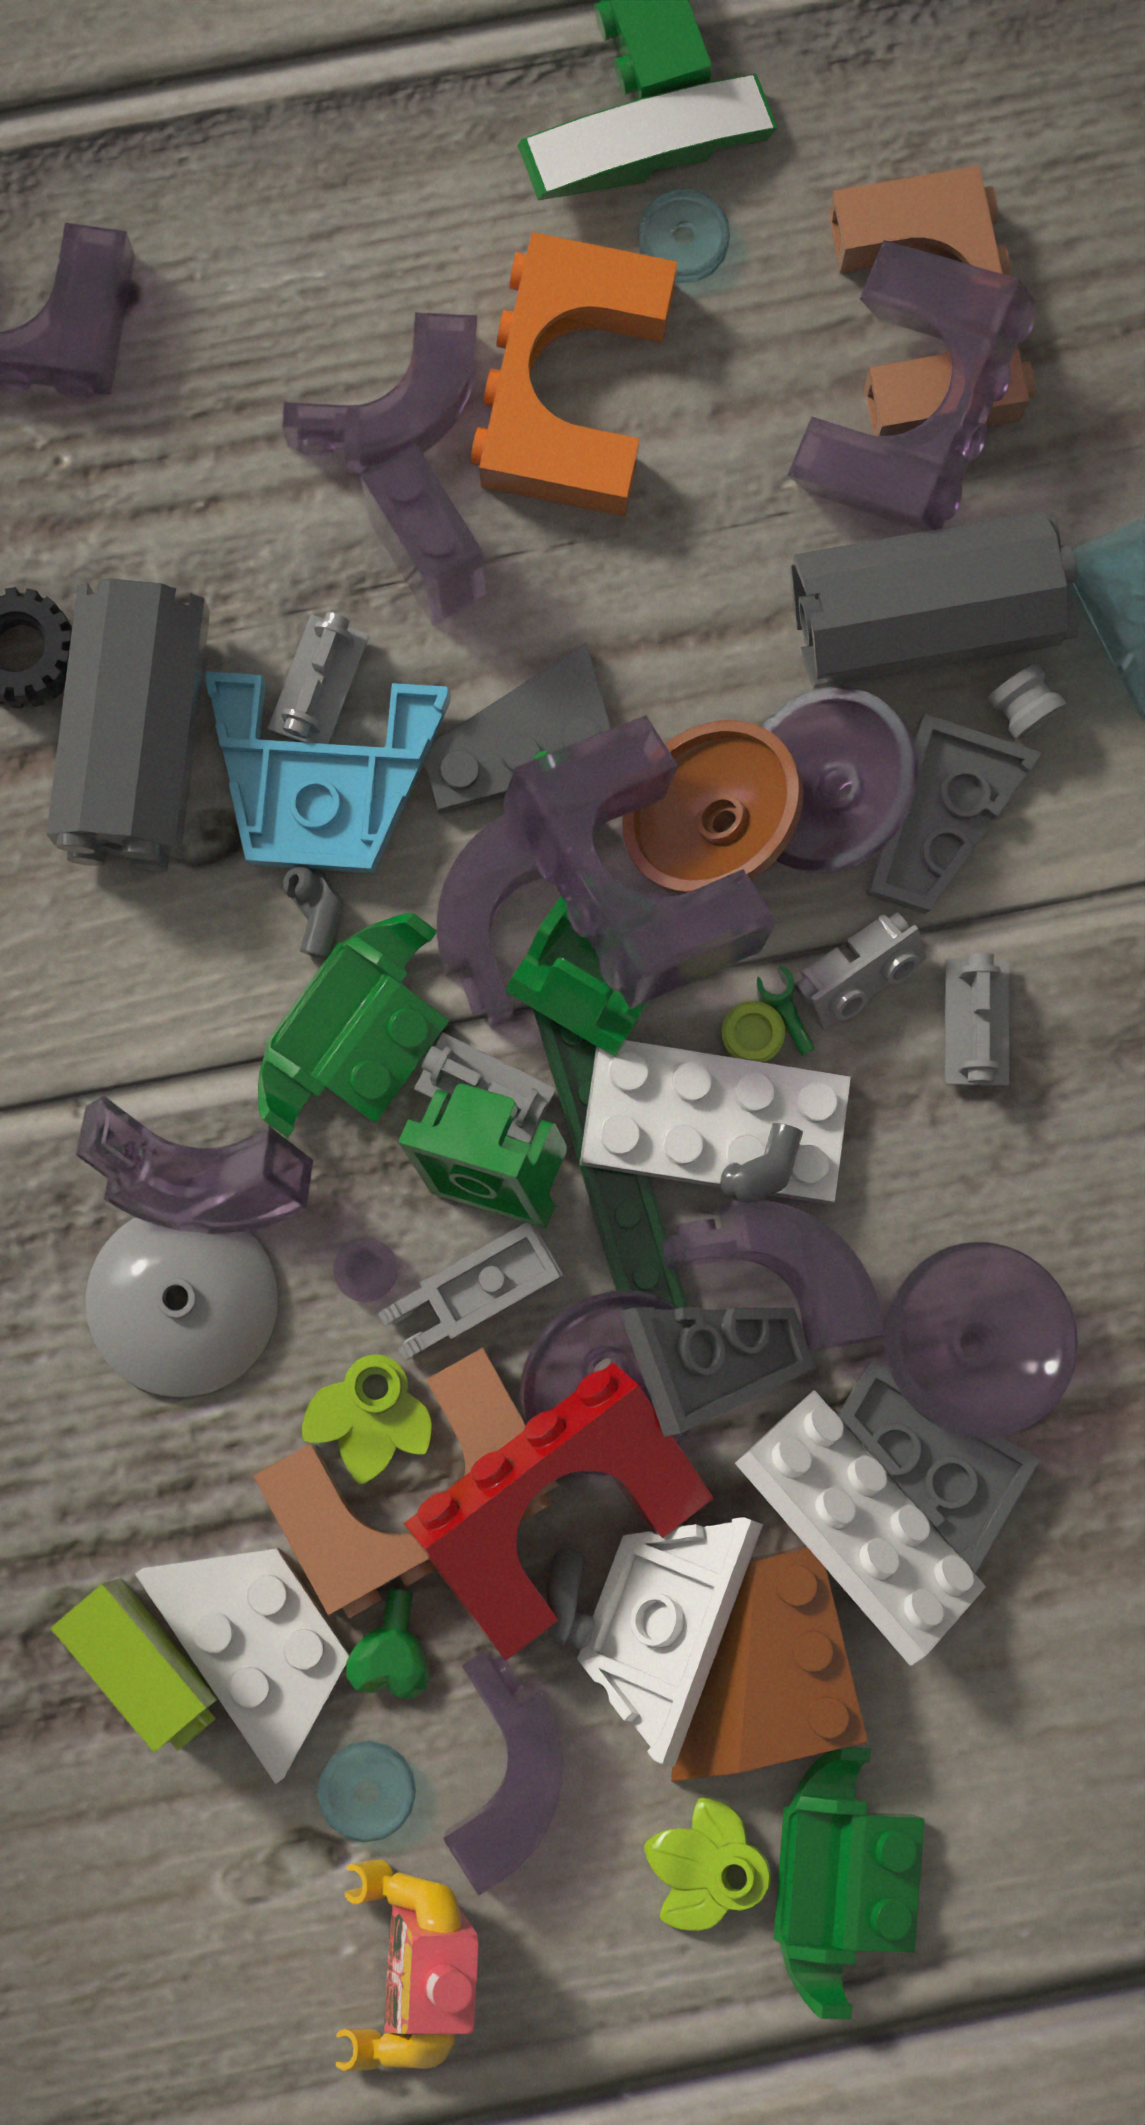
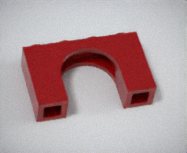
[403,1362,713,1661]

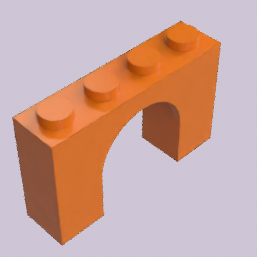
[470,232,678,517]

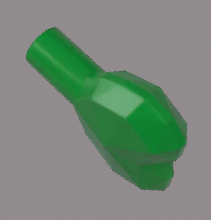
[346,1588,431,1699]

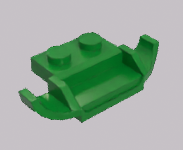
[258,913,450,1138]
[773,1747,925,2019]

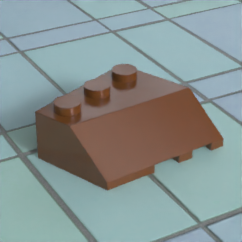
[671,1545,868,1782]

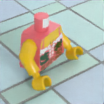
[336,1859,478,2071]

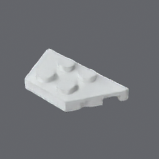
[577,1517,763,1767]
[135,1548,350,1784]

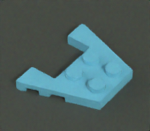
[205,671,451,874]

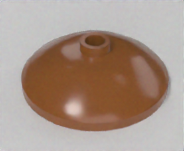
[622,720,804,897]

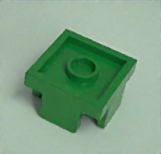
[505,883,677,1057]
[398,1084,567,1229]

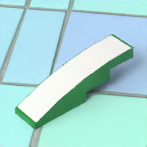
[517,73,777,201]

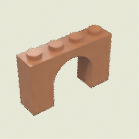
[828,165,1035,447]
[253,1348,559,1619]

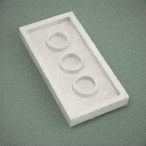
[579,1040,851,1205]
[735,1390,986,1666]

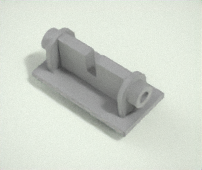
[268,612,370,744]
[795,912,926,1030]
[945,953,1009,1086]
[414,1032,556,1143]

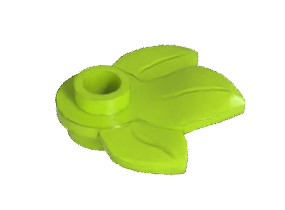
[302,1354,432,1484]
[644,1798,771,1931]

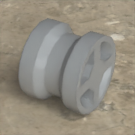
[987,663,1068,740]

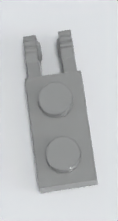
[378,1223,563,1361]

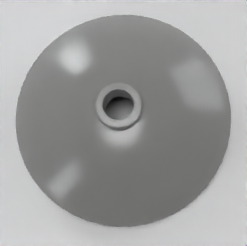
[86,1205,279,1397]

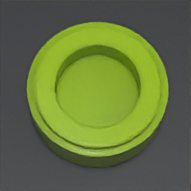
[720,1001,785,1063]

